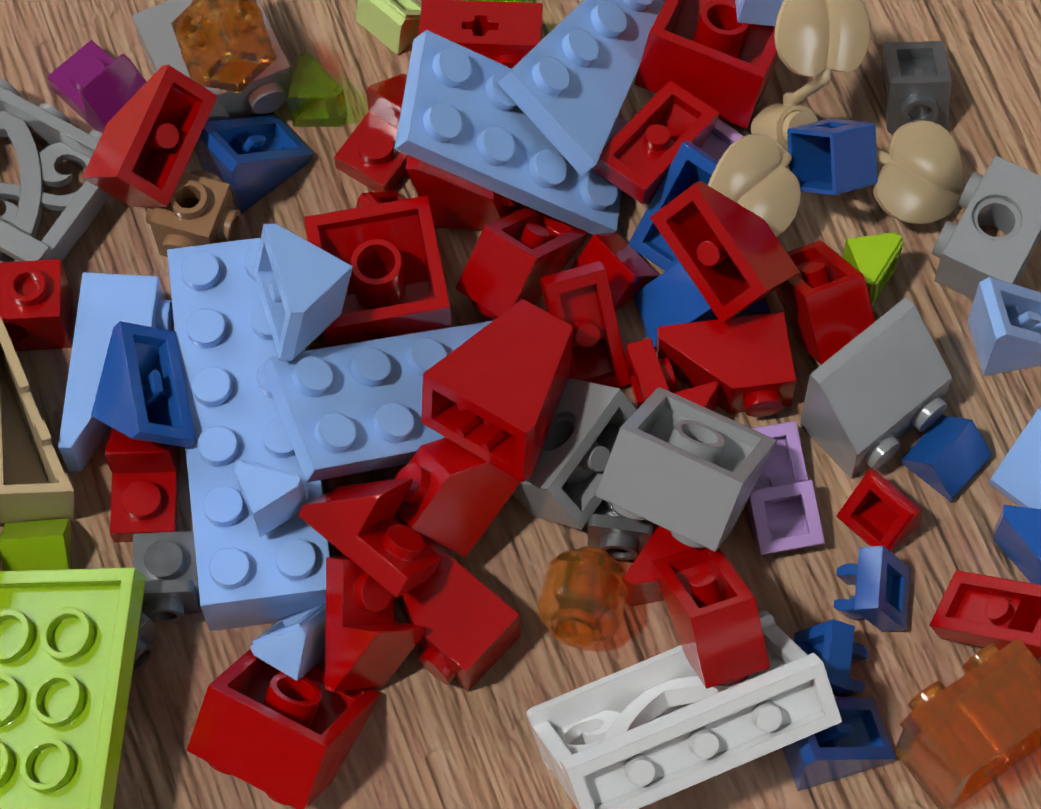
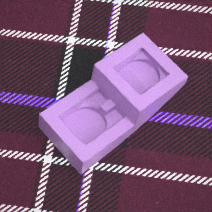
[746,421,825,556]

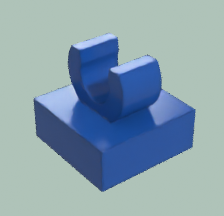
[834,546,911,632]
[794,619,869,697]

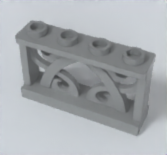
[0,78,111,263]

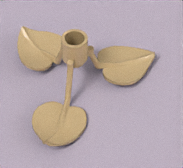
[708,0,964,237]

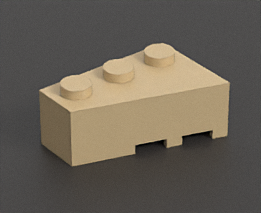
[0,316,74,523]

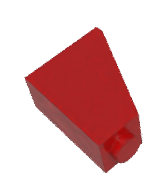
[421,299,573,482]

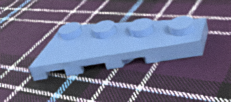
[497,0,664,176]

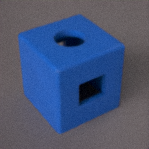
[787,118,878,196]

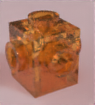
[171,0,277,93]

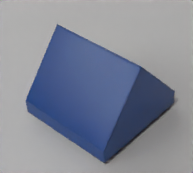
[901,415,992,502]

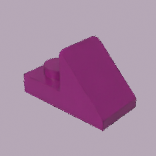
[47,40,146,133]

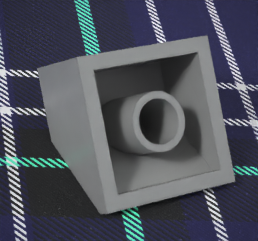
[800,297,952,479]
[595,387,777,552]

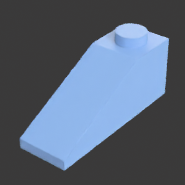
[58,272,174,472]

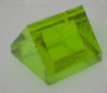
[288,51,347,127]

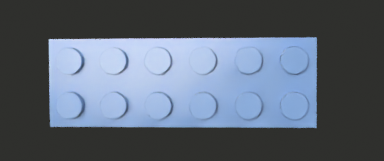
[167,238,333,631]

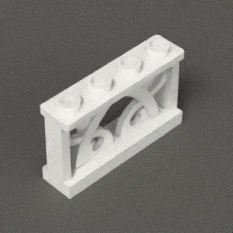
[527,611,842,809]

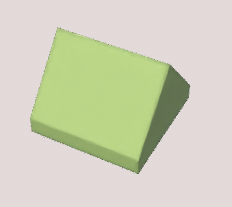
[356,0,421,56]

